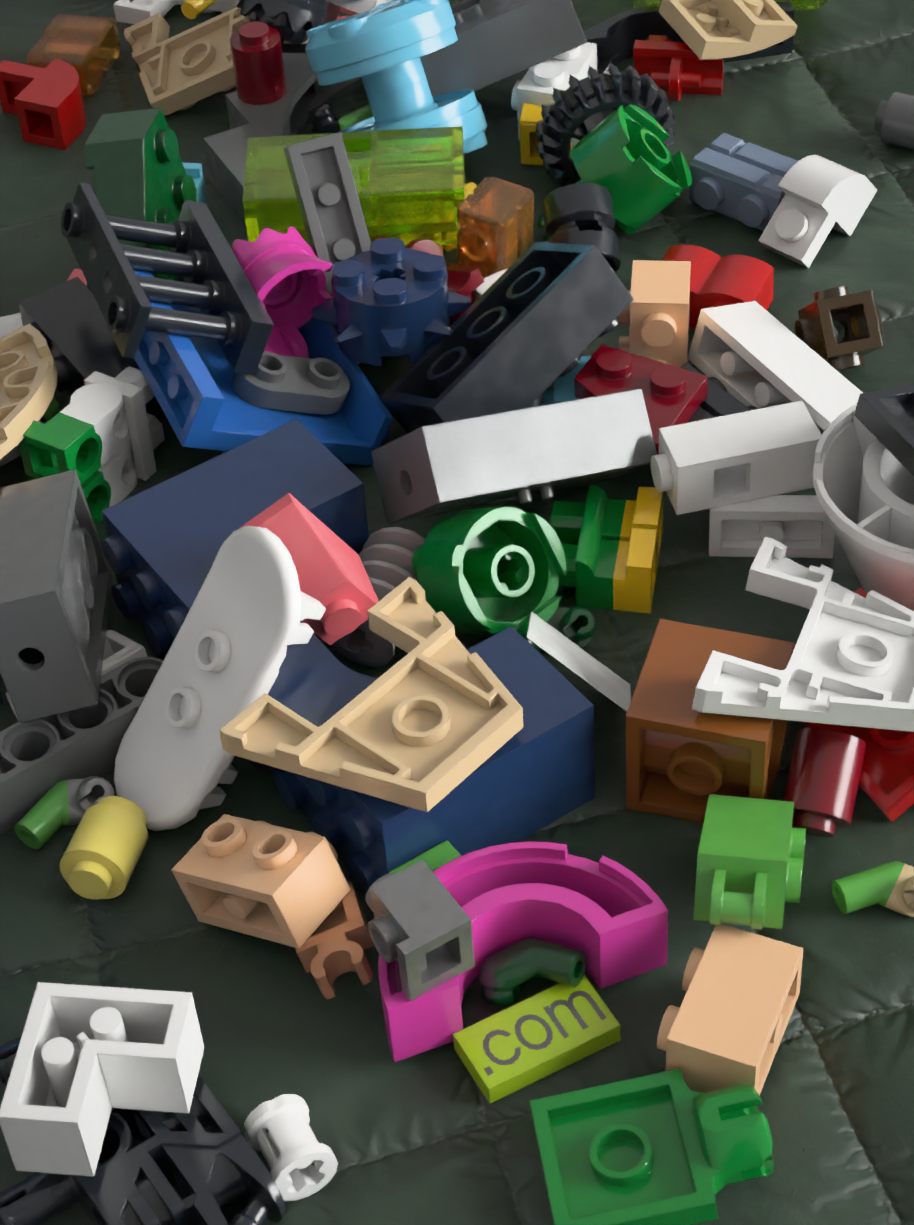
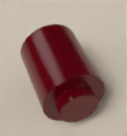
[230,21,287,105]
[783,727,866,837]

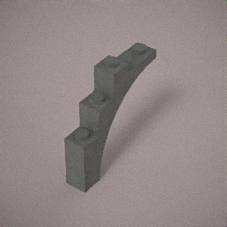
[203,41,363,238]

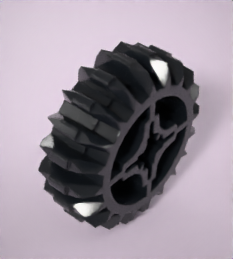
[536,62,675,187]

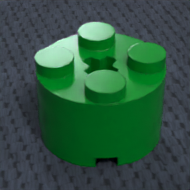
[570,104,692,234]
[412,506,566,636]

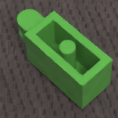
[693,794,806,930]

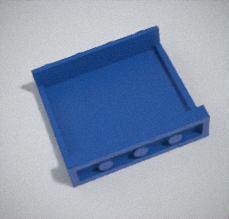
[134,270,393,466]

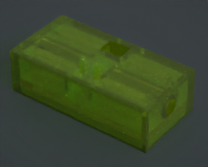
[242,126,468,246]

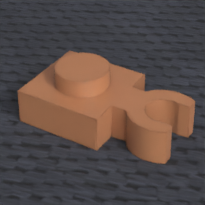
[295,883,374,1000]

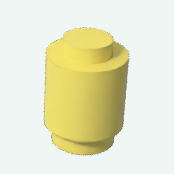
[59,796,148,900]

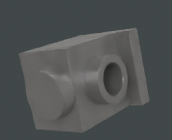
[366,859,475,1001]

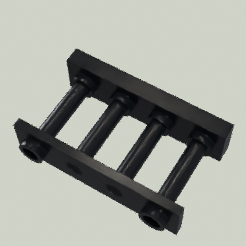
[61,182,274,374]

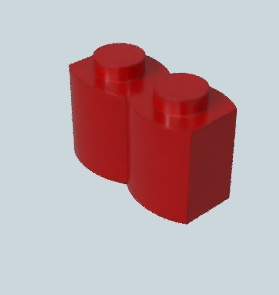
[661,244,774,328]

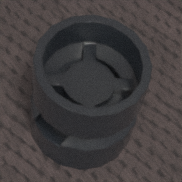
[542,183,621,273]

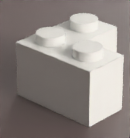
[0,982,204,1177]

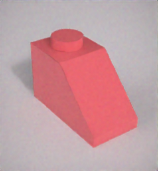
[237,493,379,645]

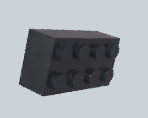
[379,242,634,434]

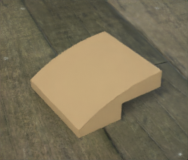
[659,0,798,60]

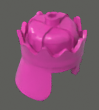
[232,226,334,358]

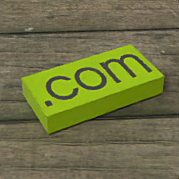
[453,975,621,1104]

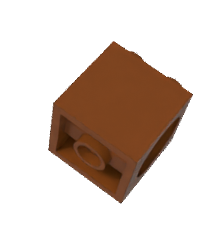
[626,619,795,823]

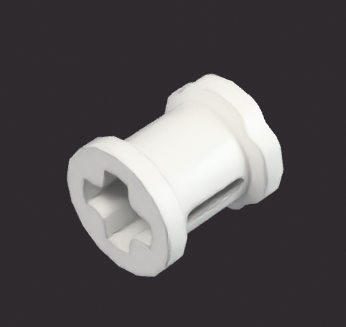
[244,1094,338,1201]

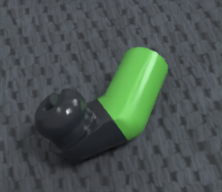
[308,103,373,138]

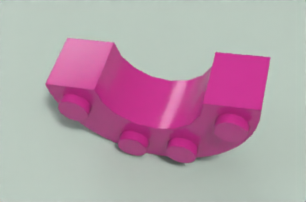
[378,842,668,1063]

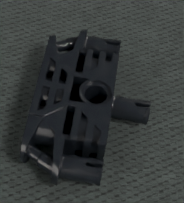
[0,1035,286,1225]

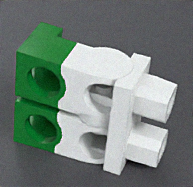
[19,366,165,526]

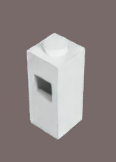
[650,401,822,515]

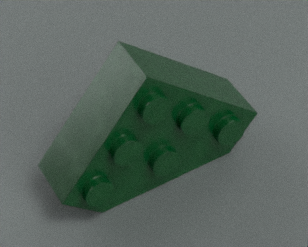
[84,108,197,292]

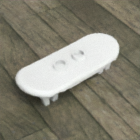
[114,525,326,831]

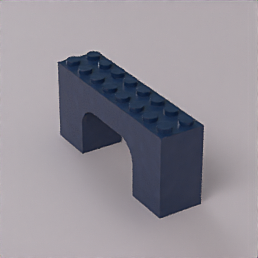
[101,419,595,895]

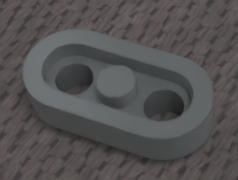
[233,351,350,415]

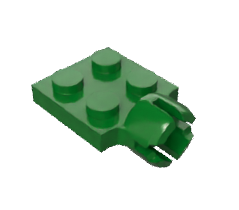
[529,1068,774,1225]

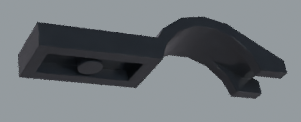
[583,1,795,74]

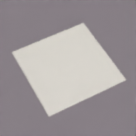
[527,612,631,712]

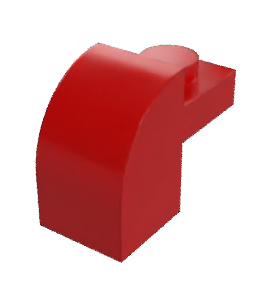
[0,59,87,150]

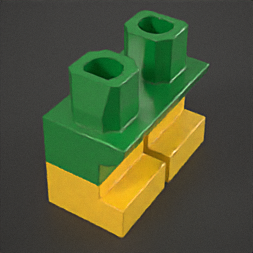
[550,485,663,614]

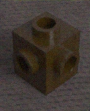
[795,286,883,371]

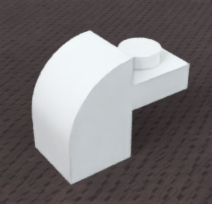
[758,155,877,268]

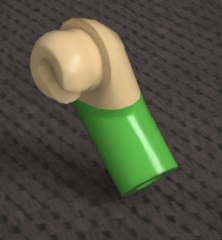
[831,861,914,918]

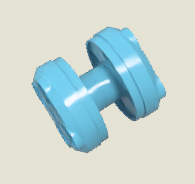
[305,0,488,182]

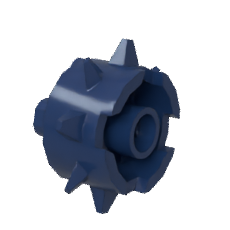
[312,238,471,366]

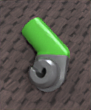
[14,776,115,849]

